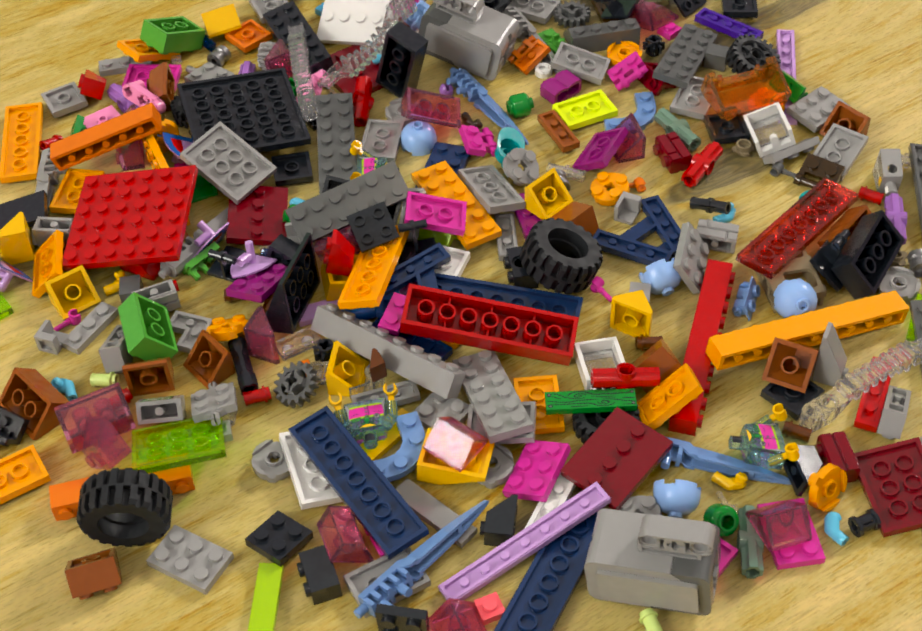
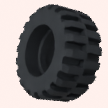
[520,218,603,294]
[77,468,173,547]

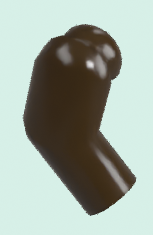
[461,112,483,129]

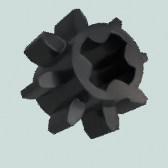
[642,35,665,57]
[313,339,334,365]

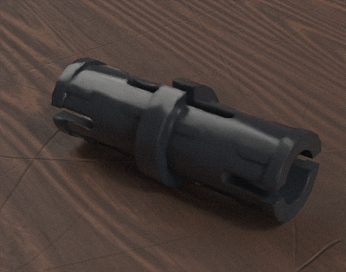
[690,196,731,214]

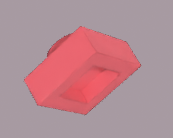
[474,592,505,626]

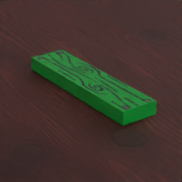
[545,388,637,415]

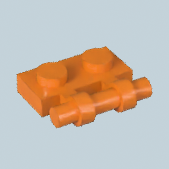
[507,35,551,75]

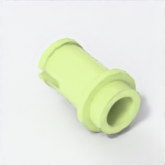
[90,372,120,389]
[639,608,663,631]

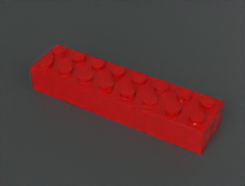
[400,283,579,366]

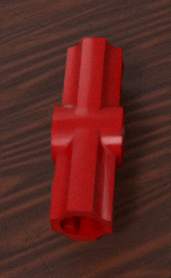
[352,75,374,127]
[681,141,723,188]
[590,363,660,389]

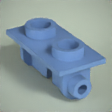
[732,276,760,321]

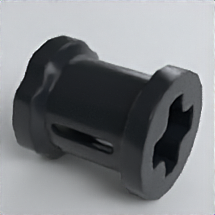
[848,509,881,538]

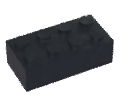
[376,21,429,98]
[831,210,905,299]

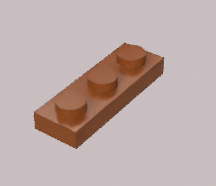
[537,109,580,153]

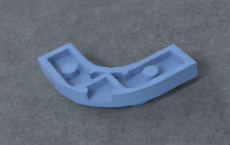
[604,92,656,135]
[373,411,425,482]

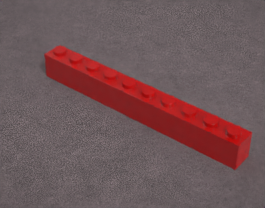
[668,259,736,436]

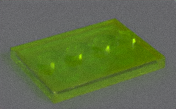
[132,417,227,473]

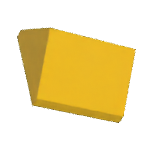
[201,3,242,39]
[525,168,573,220]
[0,212,35,265]
[44,265,101,320]
[610,290,653,337]
[325,340,369,397]

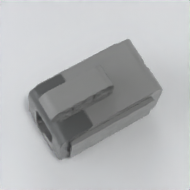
[419,0,519,81]
[584,509,721,616]

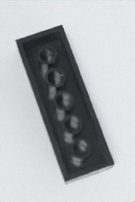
[262,0,336,82]

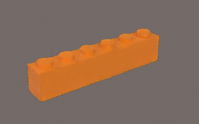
[50,102,162,171]
[49,455,195,521]

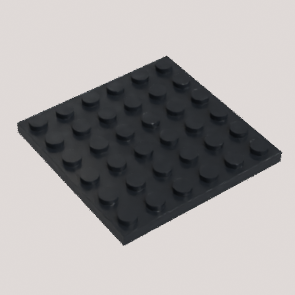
[177,67,311,153]

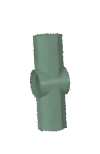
[654,107,702,152]
[737,505,764,579]

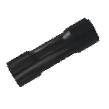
[228,336,259,395]

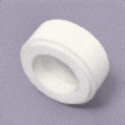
[535,63,553,79]

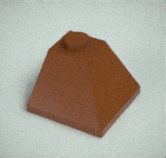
[762,337,819,393]

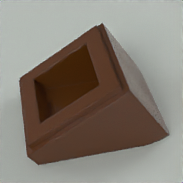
[370,348,387,382]

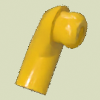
[102,270,127,296]
[711,471,748,491]

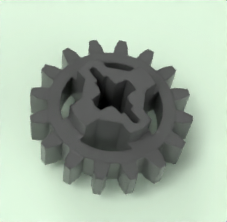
[553,0,591,28]
[273,361,320,408]

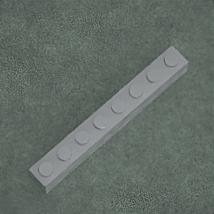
[310,303,466,399]

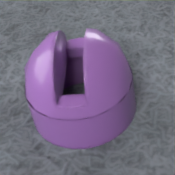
[439,83,454,98]

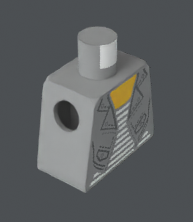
[872,149,903,196]

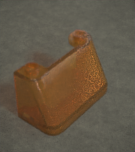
[701,56,792,121]

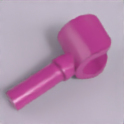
[590,276,612,302]
[53,309,81,331]

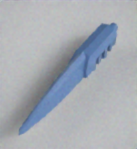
[446,67,529,145]
[660,436,791,485]
[353,500,490,619]

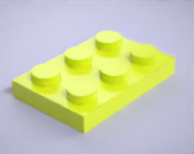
[552,89,618,131]

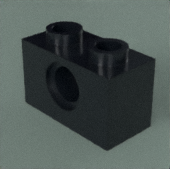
[503,246,539,289]

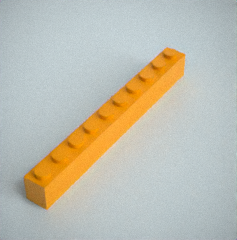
[705,290,910,371]

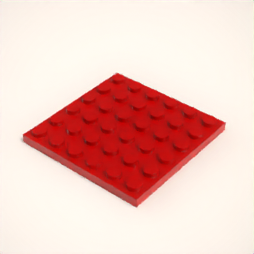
[62,165,198,271]

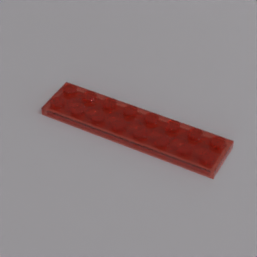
[736,177,859,279]

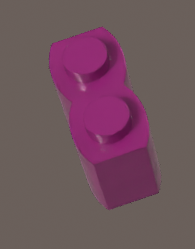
[540,70,582,104]

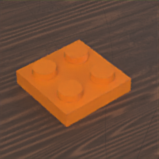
[224,19,273,54]

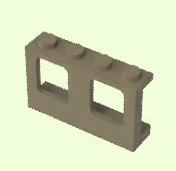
[748,233,827,313]

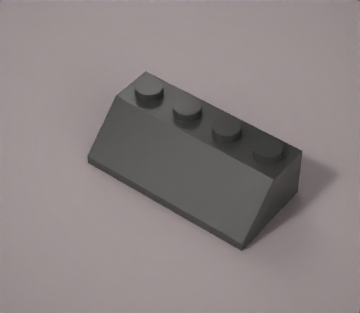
[563,18,641,52]

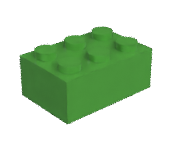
[140,16,206,55]
[118,292,178,360]

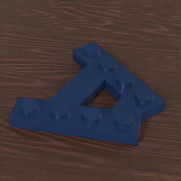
[593,195,681,265]
[376,242,451,318]

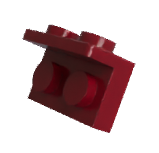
[638,62,677,96]

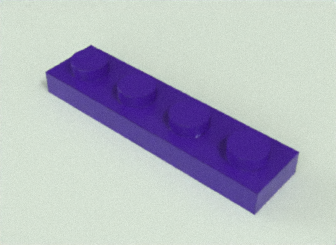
[694,7,764,39]

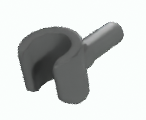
[770,162,796,178]

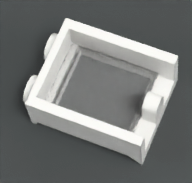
[743,102,796,158]
[574,336,626,390]

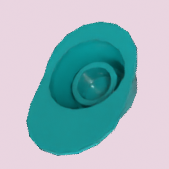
[495,127,525,168]

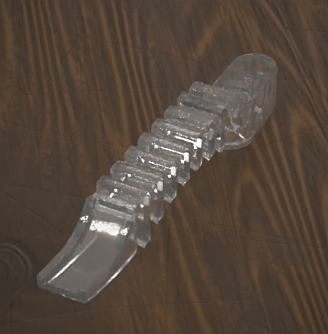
[317,0,418,89]
[287,22,319,121]
[799,337,922,433]

